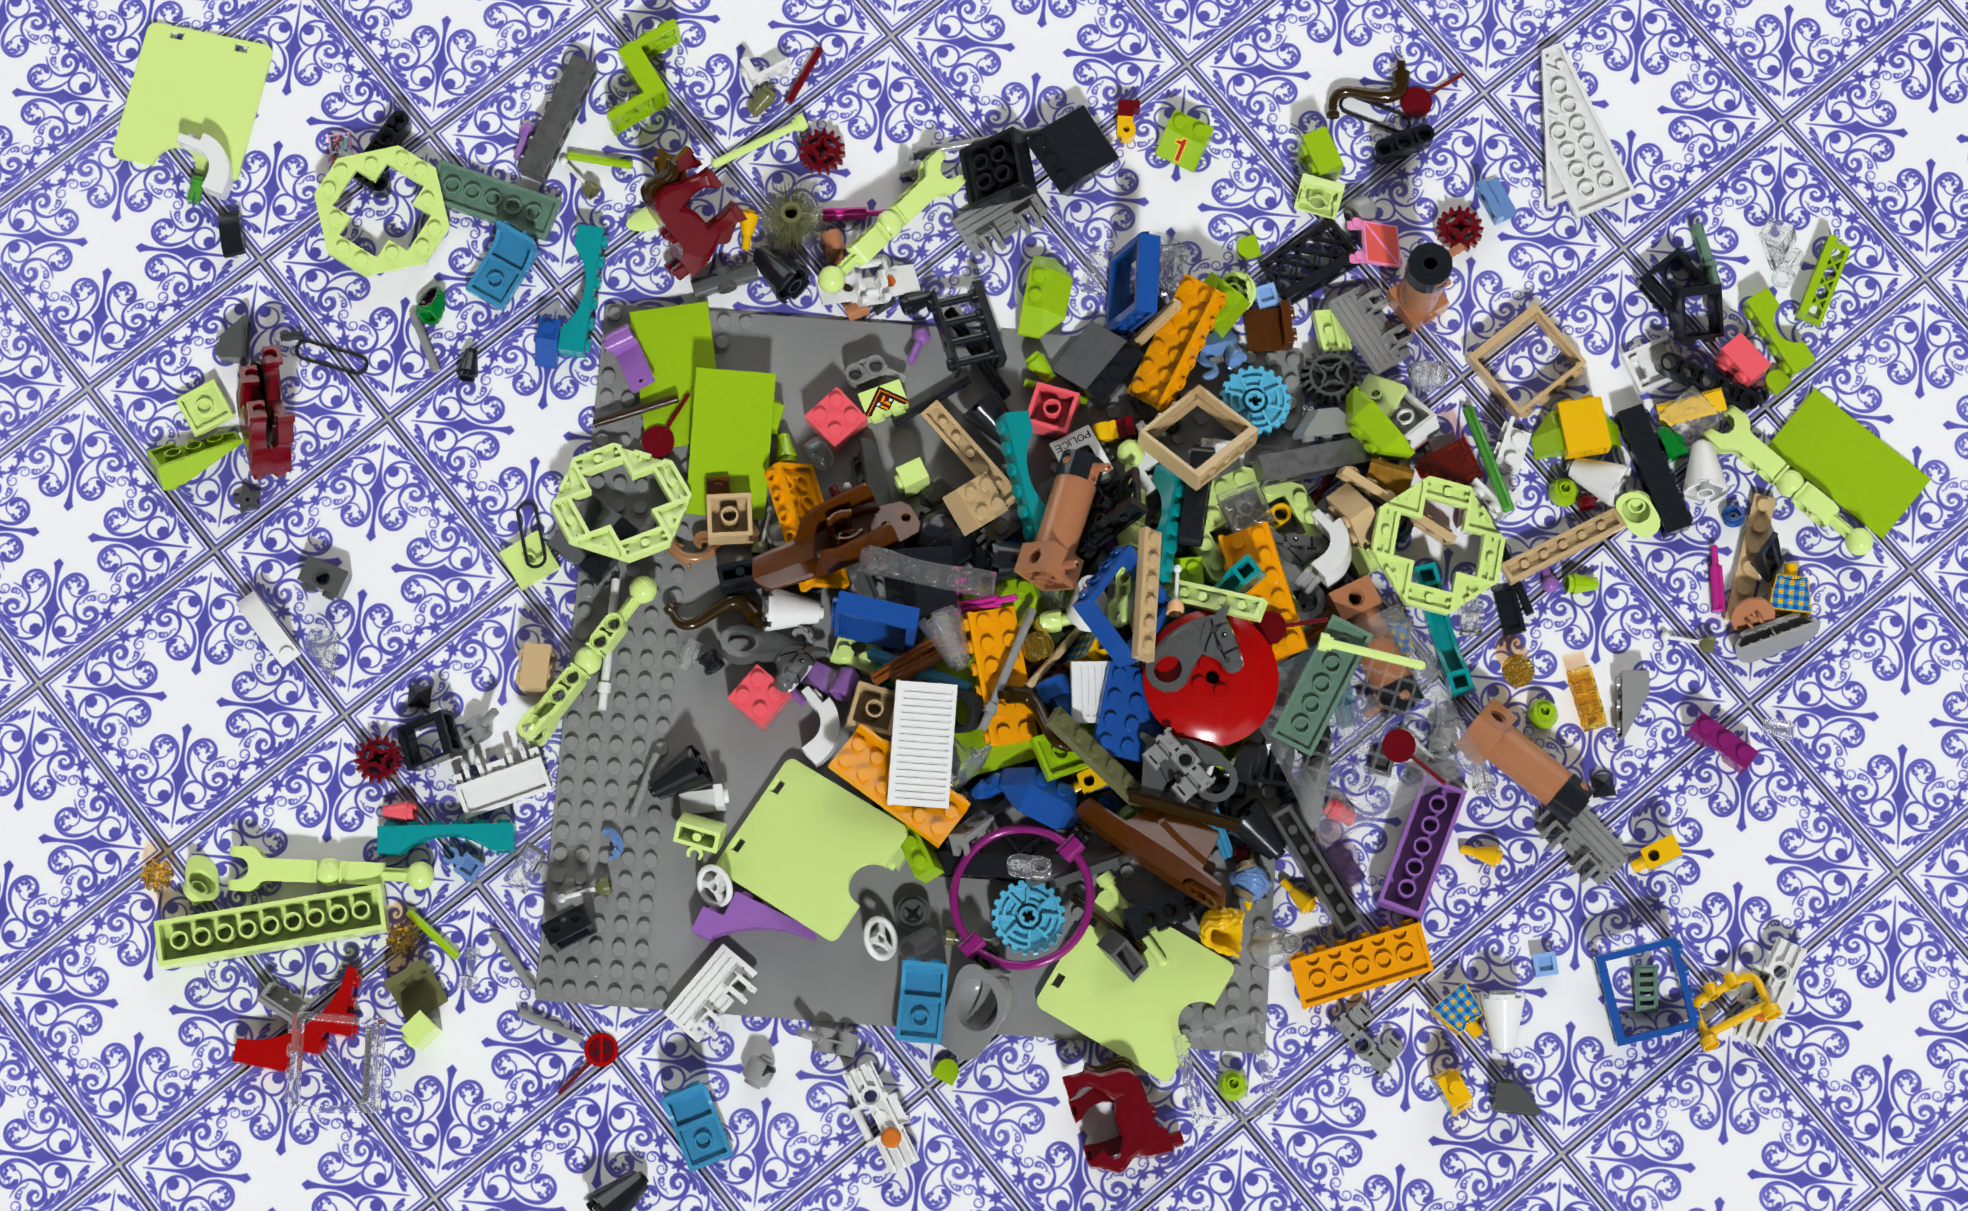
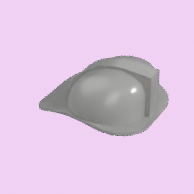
[941,964,1013,1060]

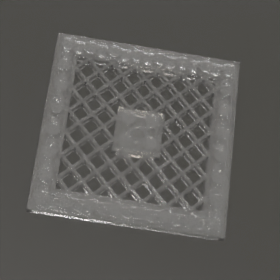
[1259,603,1485,848]

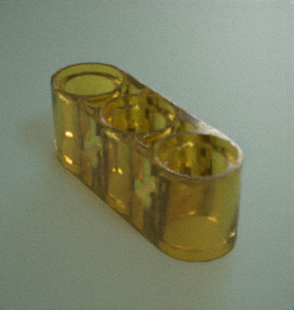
[1566,664,1607,732]

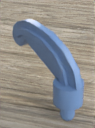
[602,827,624,861]

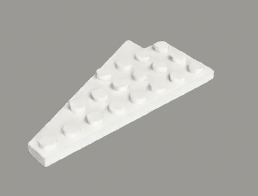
[1541,42,1636,219]

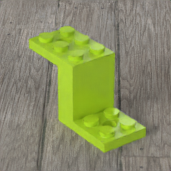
[606,18,682,136]

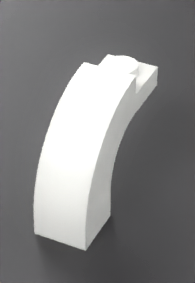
[177,133,233,201]
[1311,509,1352,589]
[236,591,301,667]
[801,686,841,769]

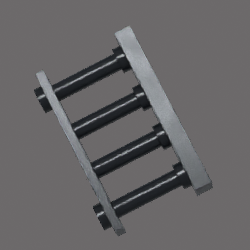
[926,280,1007,379]

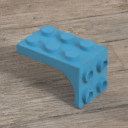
[465,220,540,312]
[895,957,948,1045]
[661,1080,734,1172]

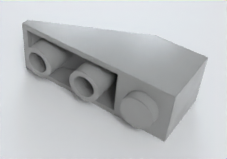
[1615,670,1649,740]

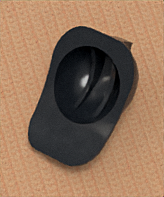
[904,503,993,570]

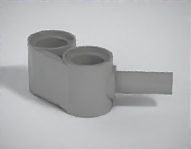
[845,355,908,388]
[457,708,499,756]
[797,1026,859,1059]

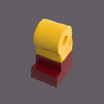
[1116,99,1140,144]
[1092,415,1136,444]

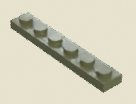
[1045,706,1147,814]

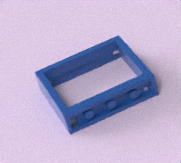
[1106,231,1161,336]
[1072,544,1171,668]
[831,590,920,652]
[1592,936,1701,1047]

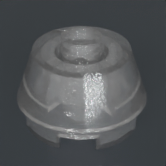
[1406,360,1451,393]

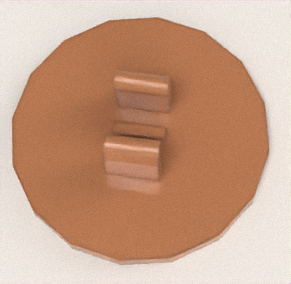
[1730,597,1775,633]

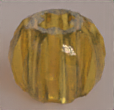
[1021,630,1055,662]
[1501,654,1535,687]
[140,859,174,892]
[385,922,420,956]

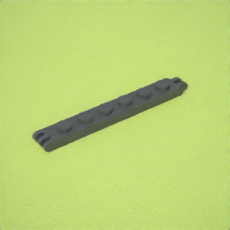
[976,441,1116,550]

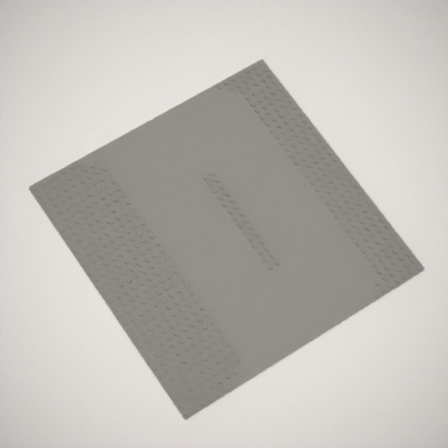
[535,304,1304,1054]

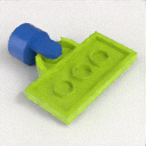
[1030,673,1118,782]

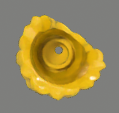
[1199,907,1245,958]

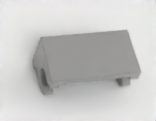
[948,812,995,856]
[256,981,312,1027]

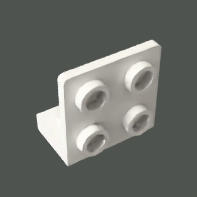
[1493,416,1532,476]
[1471,477,1524,522]

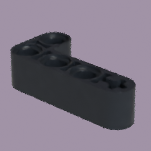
[353,110,412,199]

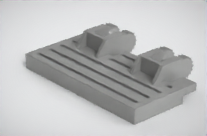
[951,193,1048,258]
[1327,284,1414,376]
[1536,807,1633,886]

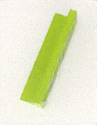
[1795,234,1851,327]

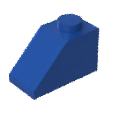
[535,317,563,369]

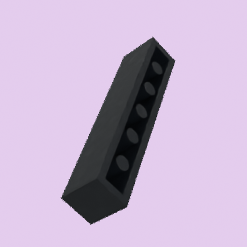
[1614,404,1693,539]

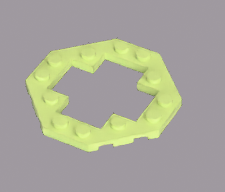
[314,145,450,278]
[551,443,692,563]
[1190,466,1322,584]
[1370,476,1505,616]

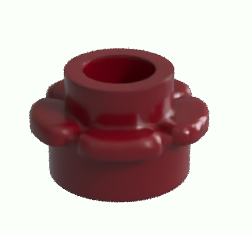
[1576,493,1598,511]
[1233,843,1252,864]

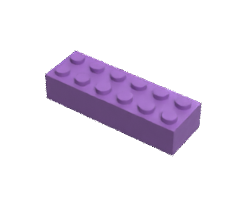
[1375,775,1467,921]

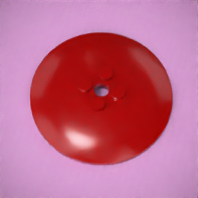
[1142,610,1279,747]

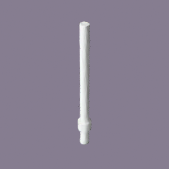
[597,578,620,711]

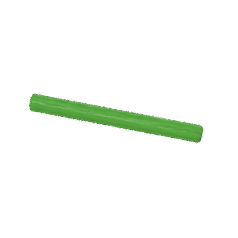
[1463,406,1514,513]

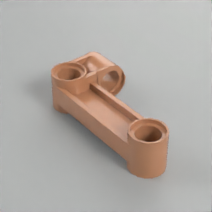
[821,229,870,322]

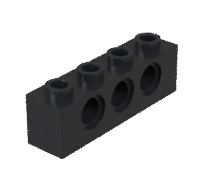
[716,558,762,596]
[1119,889,1211,940]

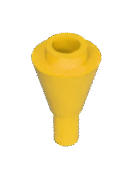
[740,209,760,250]
[1460,845,1503,868]
[1280,878,1317,914]

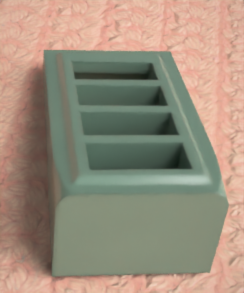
[1632,965,1659,1013]

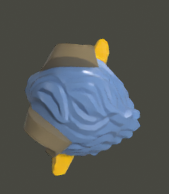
[1228,854,1273,911]

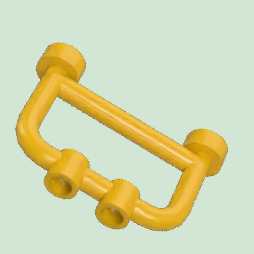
[1693,972,1782,1052]

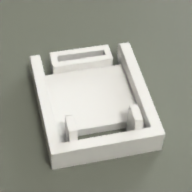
[1620,335,1688,396]

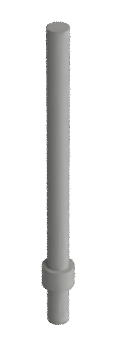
[913,127,1041,157]
[978,607,1037,731]

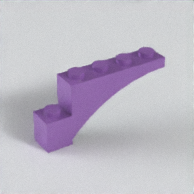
[691,891,819,943]

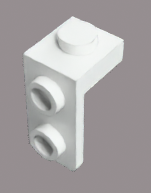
[739,56,791,89]
[679,783,730,814]

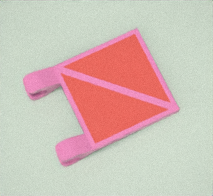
[1346,217,1401,269]

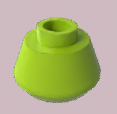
[1548,477,1579,507]
[1527,699,1558,729]
[1217,1070,1248,1101]

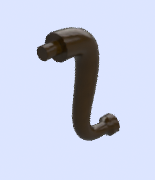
[1326,60,1410,120]
[663,594,763,630]
[997,686,1074,752]

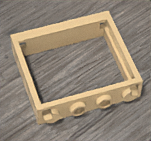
[1466,303,1587,421]
[1137,384,1259,491]

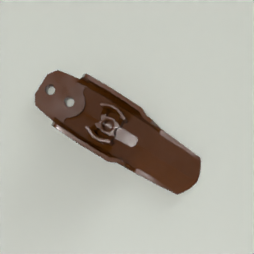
[752,482,920,591]
[1076,797,1226,911]

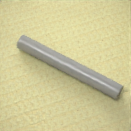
[409,311,441,373]
[628,752,661,819]
[490,930,536,990]
[518,1008,584,1044]

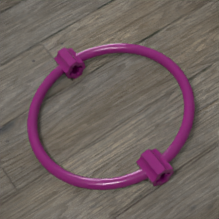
[949,824,1095,970]

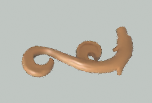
[666,523,760,569]

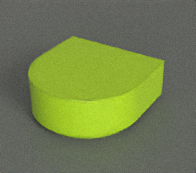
[1237,234,1262,260]
[1764,370,1792,397]
[932,1059,959,1086]

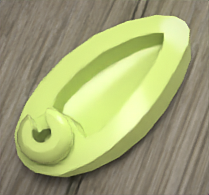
[626,207,660,232]

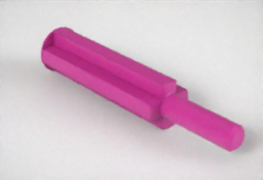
[822,207,887,221]
[1709,545,1726,612]
[957,594,1018,615]

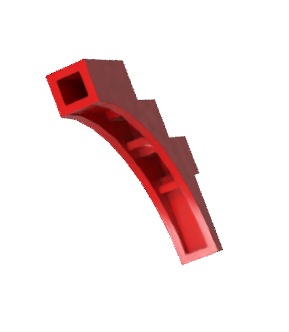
[232,966,363,1074]

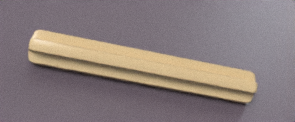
[1128,298,1182,349]

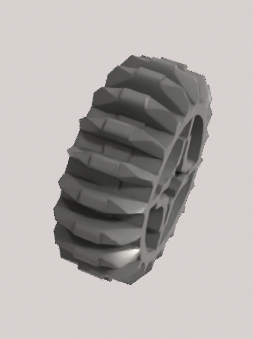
[1300,348,1360,407]

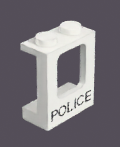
[1049,425,1114,485]

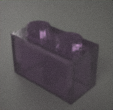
[1321,840,1366,894]

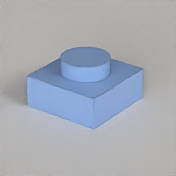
[1256,282,1280,309]
[1531,951,1559,978]

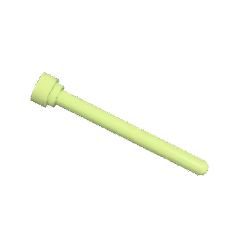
[711,113,809,168]
[1317,632,1426,670]
[1095,870,1167,966]

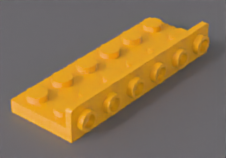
[1126,273,1228,412]
[764,462,850,592]
[1217,521,1309,660]
[962,606,1038,748]
[828,723,971,848]
[1286,918,1434,1009]

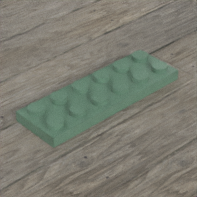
[436,159,562,242]
[1271,614,1374,757]

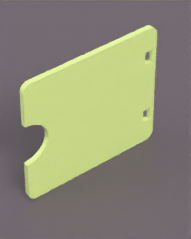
[113,23,273,182]
[716,759,908,941]
[1037,890,1234,1081]

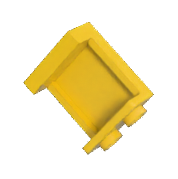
[1554,395,1612,460]

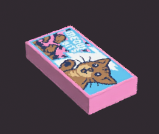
[328,132,353,166]

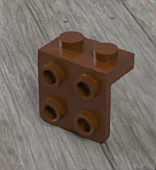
[1244,300,1297,353]

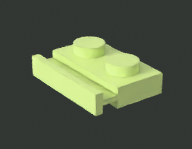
[1311,309,1352,353]

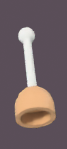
[1166,564,1185,618]

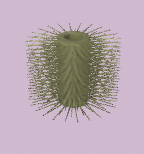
[758,182,824,257]

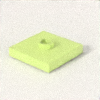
[1359,373,1408,419]
[175,378,236,438]
[499,530,561,591]

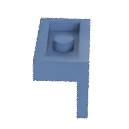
[1474,177,1517,226]

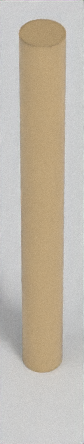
[1023,627,1083,690]

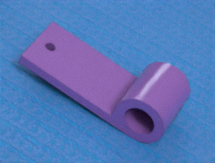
[603,323,656,393]
[800,661,860,702]

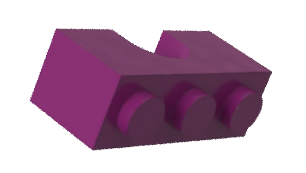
[1685,712,1759,774]

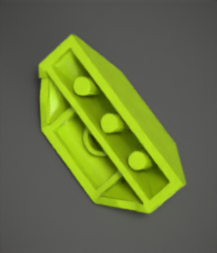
[1018,255,1073,339]
[1346,386,1416,462]
[1530,411,1622,460]
[962,578,1052,628]

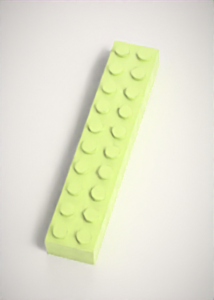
[153,884,391,970]

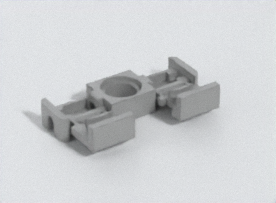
[1142,727,1216,804]
[1331,1001,1405,1077]

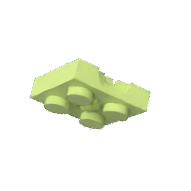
[1294,173,1345,220]
[830,637,883,676]

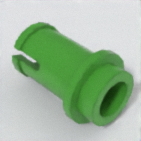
[186,175,205,205]

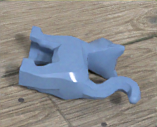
[1198,326,1247,380]

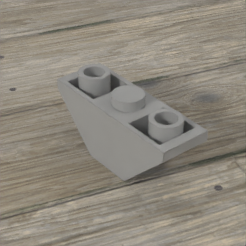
[1292,407,1352,443]

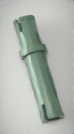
[1689,223,1722,284]

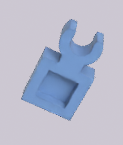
[442,847,486,884]

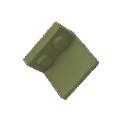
[383,958,448,1022]

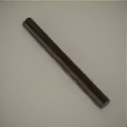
[593,394,679,428]
[1069,893,1148,955]

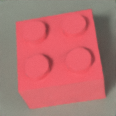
[1713,332,1771,389]
[1028,382,1081,440]
[805,387,868,454]
[727,664,793,731]

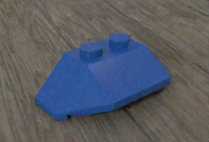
[997,767,1080,830]

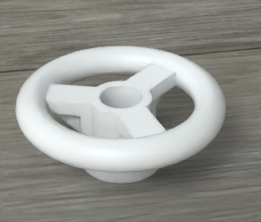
[697,864,733,908]
[863,916,898,961]

